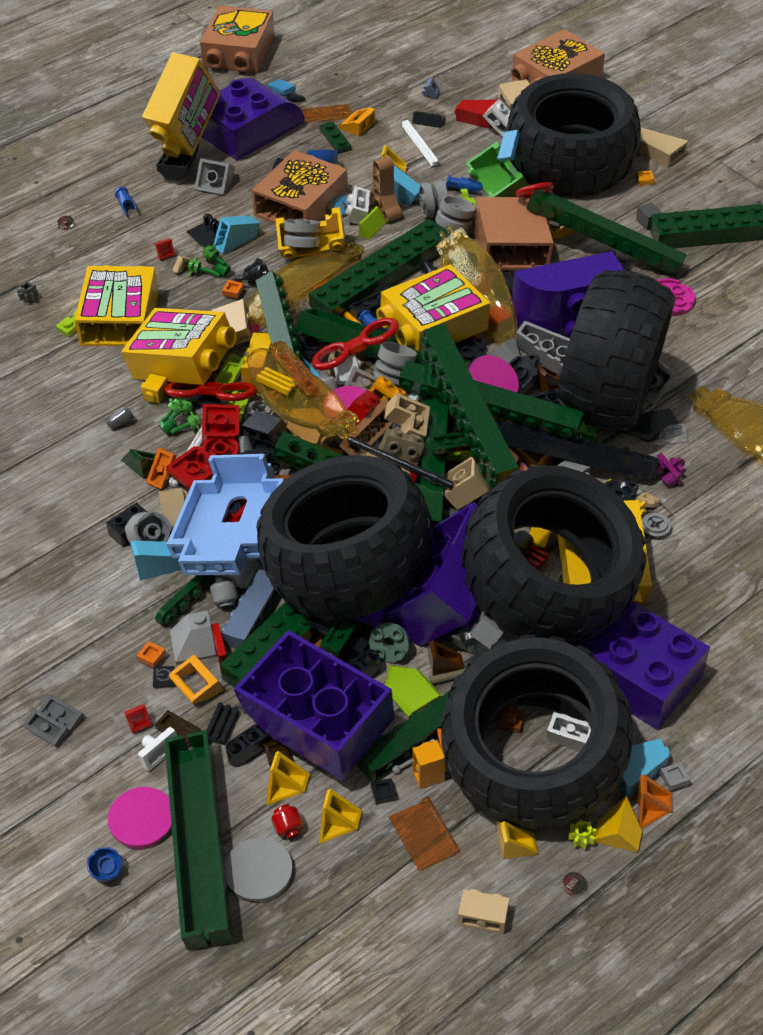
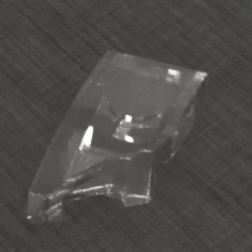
[293,298,311,314]
[654,423,688,445]

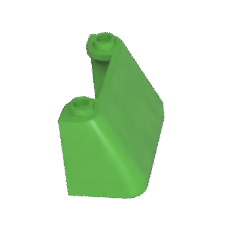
[466,141,529,197]

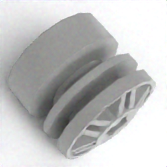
[373,342,417,385]

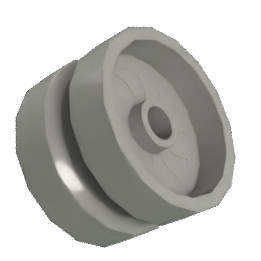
[419,180,448,219]
[435,195,475,232]
[284,219,320,247]

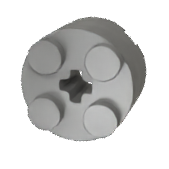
[125,512,171,544]

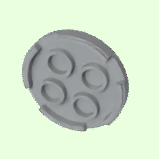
[225,838,293,903]

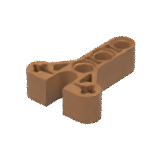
[369,156,402,223]

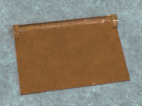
[389,797,460,871]

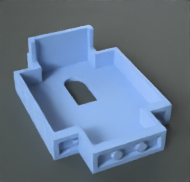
[167,454,284,575]

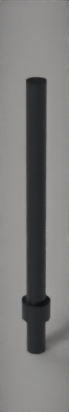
[347,436,454,489]

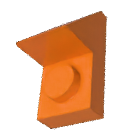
[146,448,177,489]

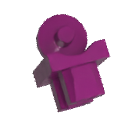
[656,453,685,488]

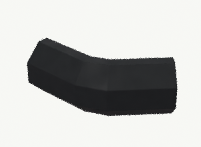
[156,141,200,181]

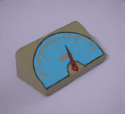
[327,190,348,217]

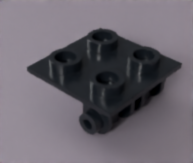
[186,213,220,247]

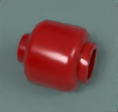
[271,804,304,840]

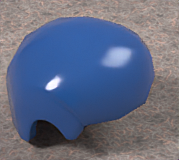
[87,847,123,882]

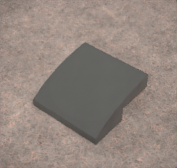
[22,694,85,746]

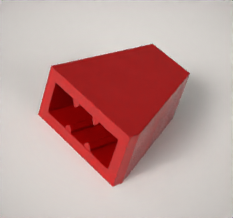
[454,99,498,129]

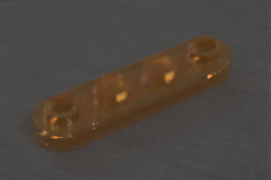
[270,341,318,395]

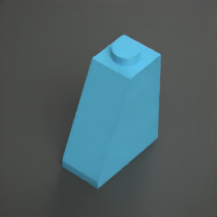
[394,166,420,205]
[213,215,260,254]
[131,541,182,581]
[619,738,670,798]

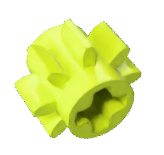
[568,819,597,849]

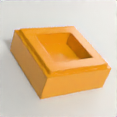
[636,171,655,185]

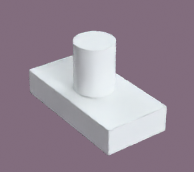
[137,727,177,772]

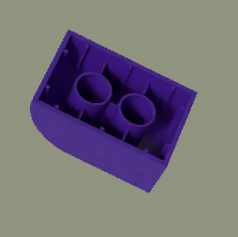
[201,78,305,161]
[511,251,624,338]
[384,502,480,647]
[569,602,710,731]
[234,630,395,781]

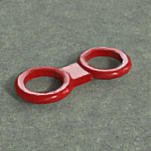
[515,182,554,197]
[312,318,399,371]
[164,382,257,401]

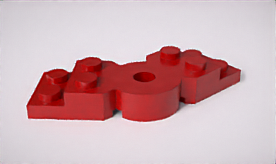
[166,404,239,490]

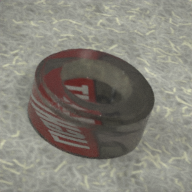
[57,216,74,230]
[563,872,586,896]

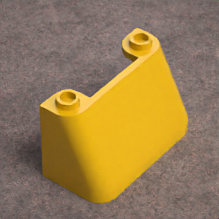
[276,207,345,259]

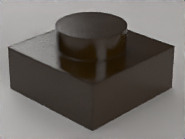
[263,740,290,766]

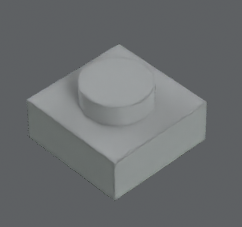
[660,762,691,791]

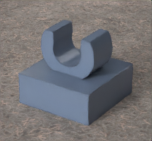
[422,77,440,99]

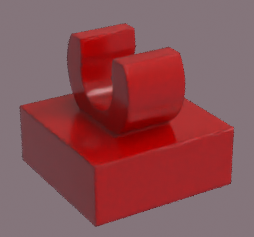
[154,238,175,260]
[124,704,152,733]

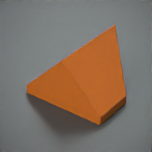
[637,774,673,829]

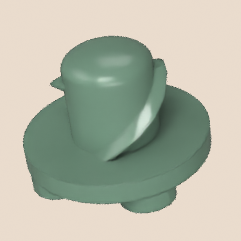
[369,622,410,663]

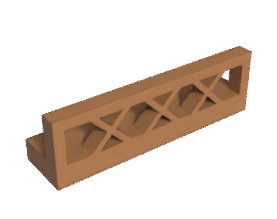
[340,398,393,455]

